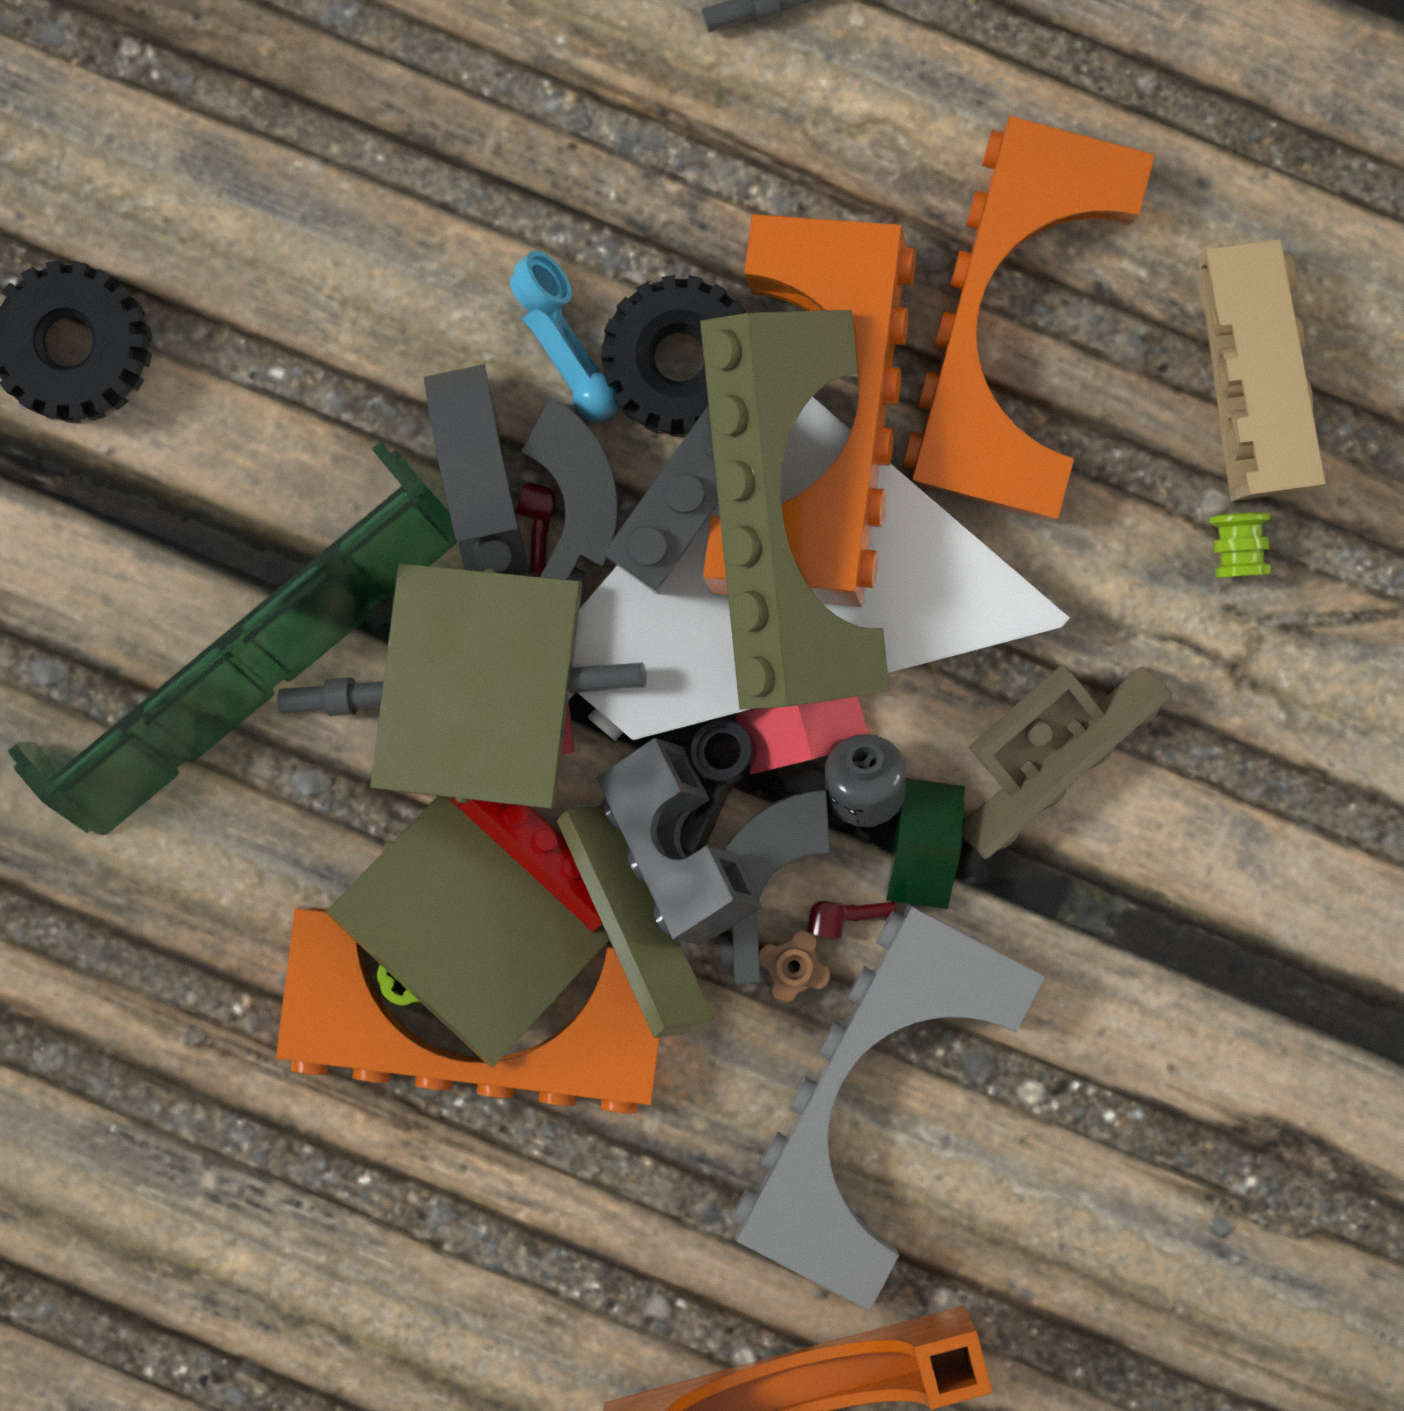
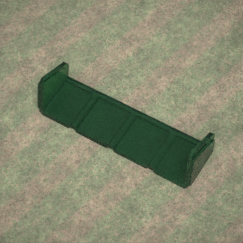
[8,441,458,835]

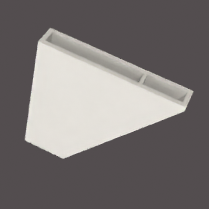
[568,397,1070,741]

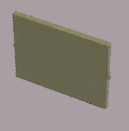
[370,563,583,809]
[325,796,610,1068]

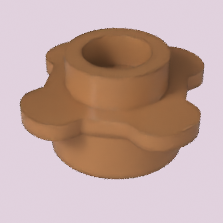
[759,930,830,1003]

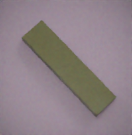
[557,805,715,1038]

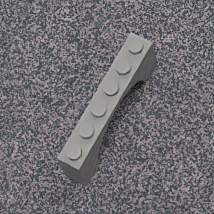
[731,904,1045,1311]

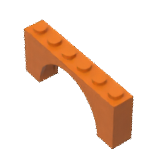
[901,116,1155,522]
[703,214,916,607]
[276,905,659,1114]
[603,1305,993,1411]

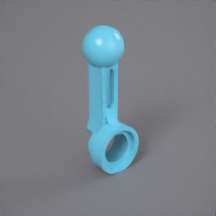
[510,251,620,422]

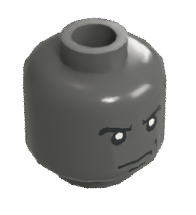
[825,734,906,827]

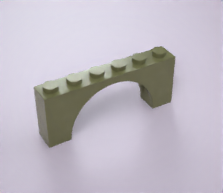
[700,310,890,710]

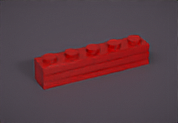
[450,798,602,933]

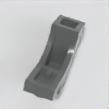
[424,364,529,575]
[521,396,618,582]
[720,789,829,984]

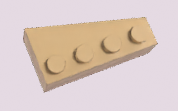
[1197,239,1326,502]

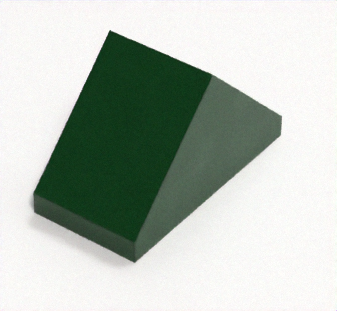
[886,778,965,909]

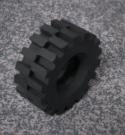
[0,261,152,423]
[601,275,745,437]

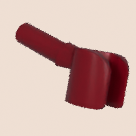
[516,482,556,573]
[807,901,897,939]

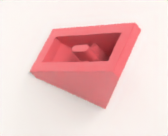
[734,696,868,775]

